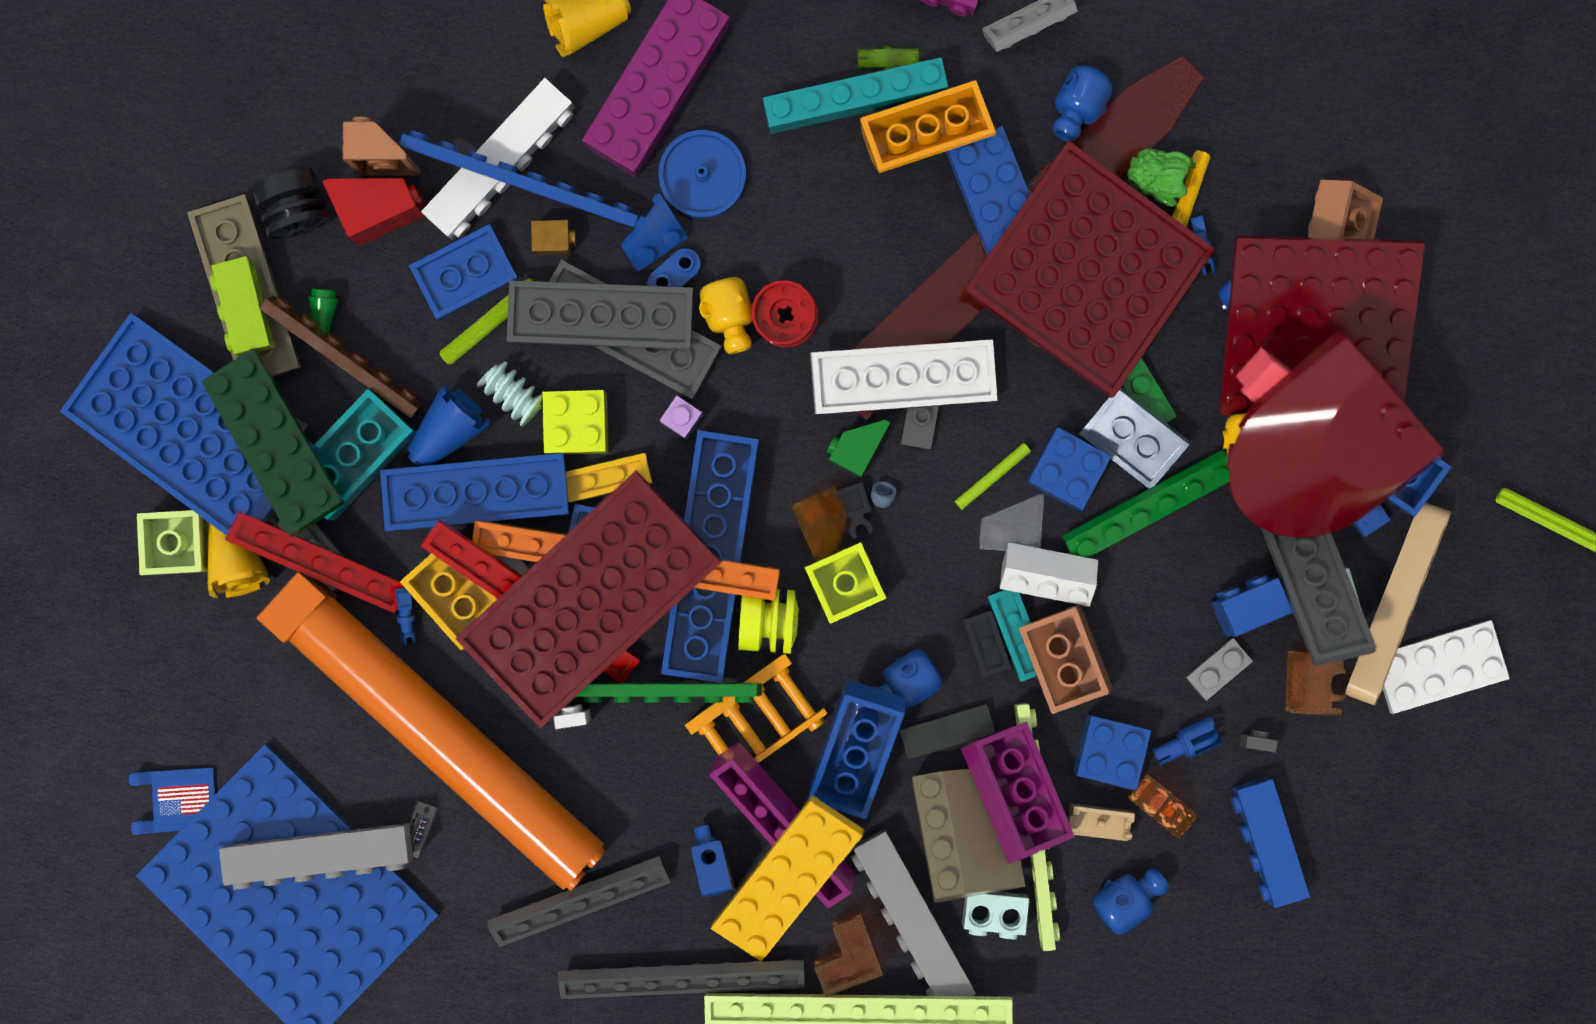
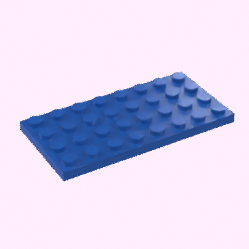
[60,313,319,535]

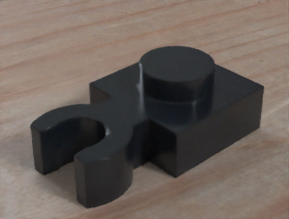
[833,483,873,539]

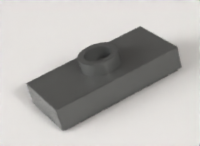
[901,405,939,450]

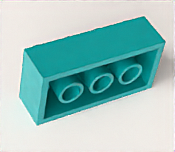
[315,389,416,521]

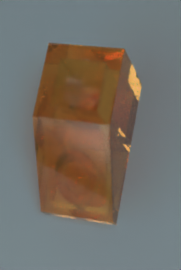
[791,486,847,561]

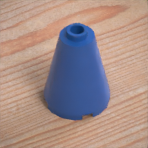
[408,384,490,467]

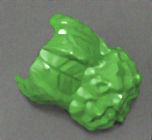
[1127,148,1196,207]

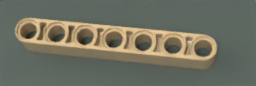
[1345,503,1451,706]

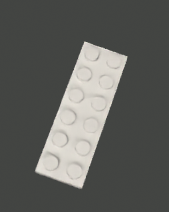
[810,340,998,414]

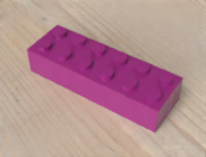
[582,0,730,178]

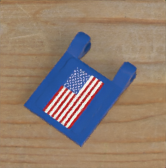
[129,767,215,835]

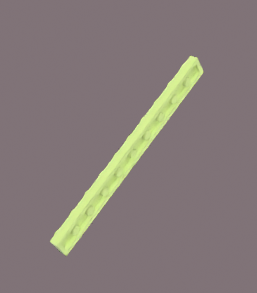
[704,993,1013,1024]

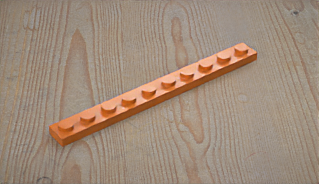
[472,520,780,601]

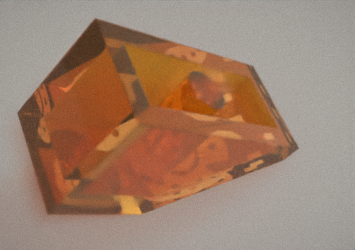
[1128,774,1198,840]

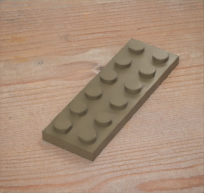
[187,194,302,377]

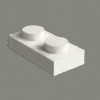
[554,704,592,729]

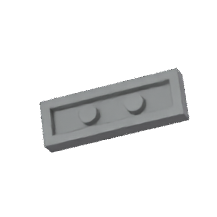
[982,0,1078,52]

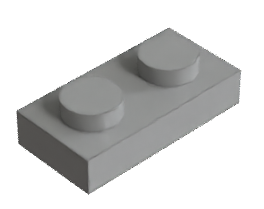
[1185,638,1253,701]

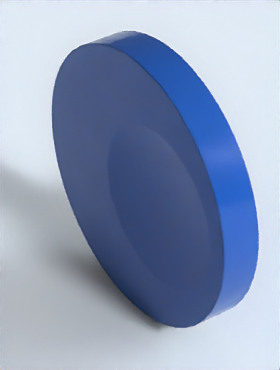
[658,130,746,219]

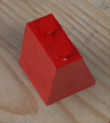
[323,178,426,246]

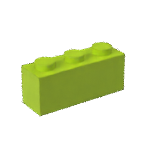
[209,256,276,357]

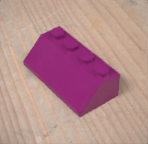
[961,722,1075,864]

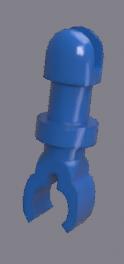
[1190,216,1216,276]
[395,588,416,647]

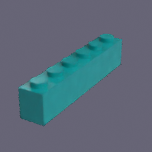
[763,58,948,134]

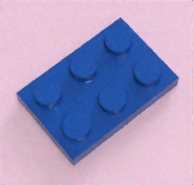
[409,224,518,321]

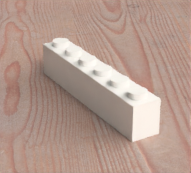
[421,78,575,241]

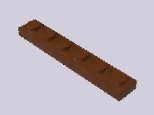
[259,295,423,418]

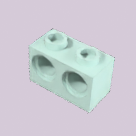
[962,891,1029,939]

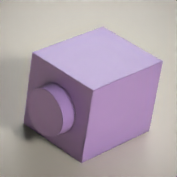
[659,395,703,440]

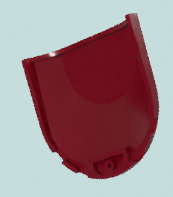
[1226,331,1446,537]

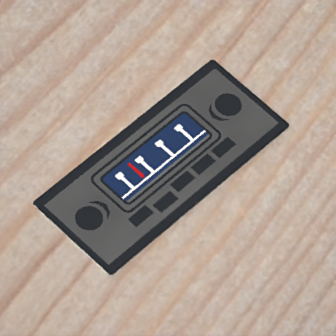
[408,799,439,860]

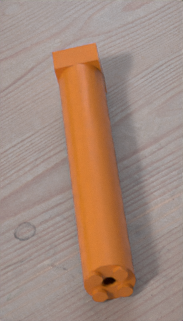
[256,572,606,891]

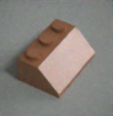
[343,117,421,176]
[1308,180,1383,239]
[1019,604,1113,714]

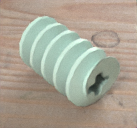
[477,361,543,427]

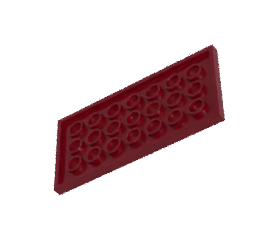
[455,470,722,729]

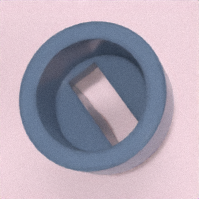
[871,481,896,508]

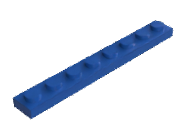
[399,130,638,227]

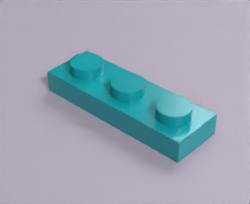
[987,590,1037,682]

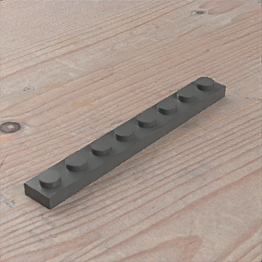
[558,959,805,999]

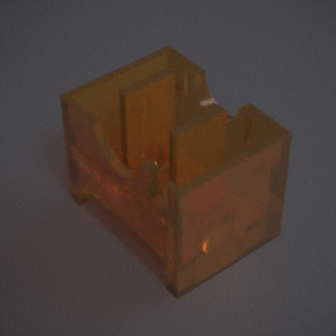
[1286,651,1346,716]

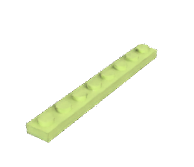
[1014,703,1060,951]

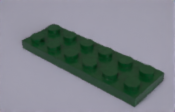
[201,348,345,537]

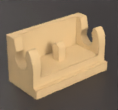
[1068,803,1135,841]

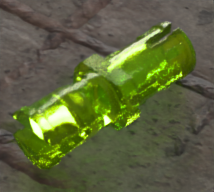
[857,46,919,70]

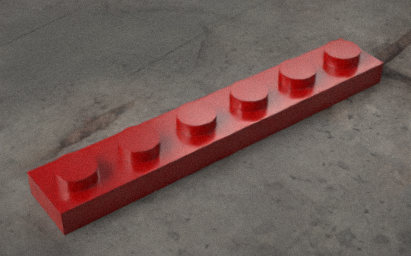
[225,510,405,613]

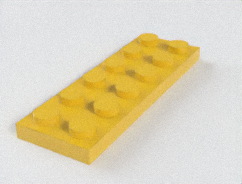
[711,795,864,961]

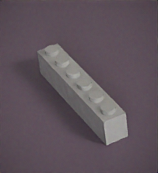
[219,823,413,890]
[851,828,976,996]

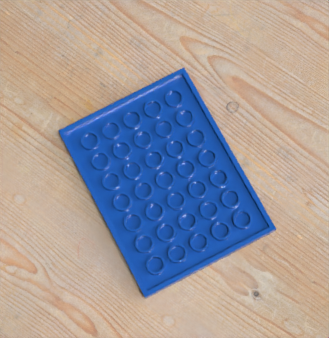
[136,744,440,1024]

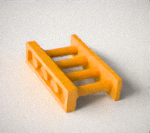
[685,653,827,763]

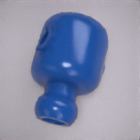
[1053,65,1113,142]
[873,649,943,708]
[1093,868,1169,935]

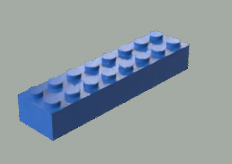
[661,430,759,683]

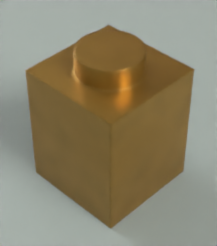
[531,220,577,256]

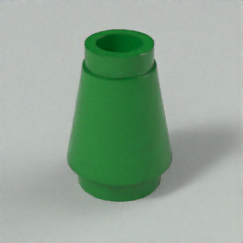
[308,288,339,333]

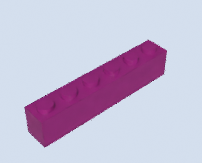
[709,742,856,908]

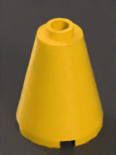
[543,0,631,57]
[207,522,270,598]

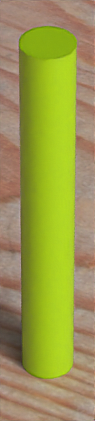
[954,443,1031,510]

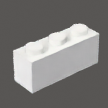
[1000,542,1098,607]

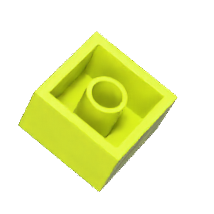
[542,390,608,455]
[805,542,886,624]

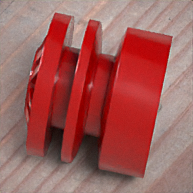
[752,280,819,348]

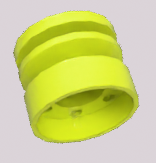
[739,589,799,654]

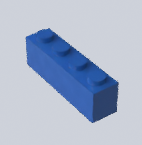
[1230,777,1310,908]

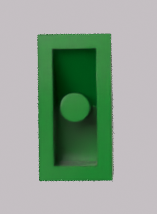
[826,420,890,478]

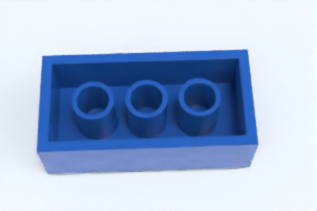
[807,679,906,819]

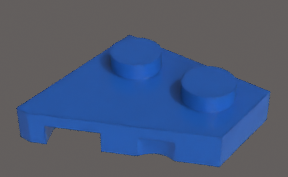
[621,193,688,272]

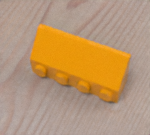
[860,80,996,173]

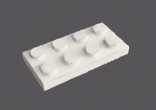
[1383,620,1510,714]

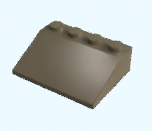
[912,769,1025,903]

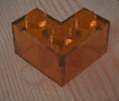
[814,912,883,997]

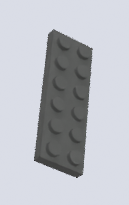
[549,260,722,400]
[507,280,693,350]
[1261,528,1377,667]

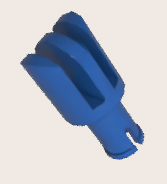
[1152,717,1222,766]

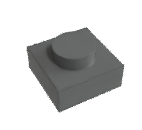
[1240,730,1278,753]

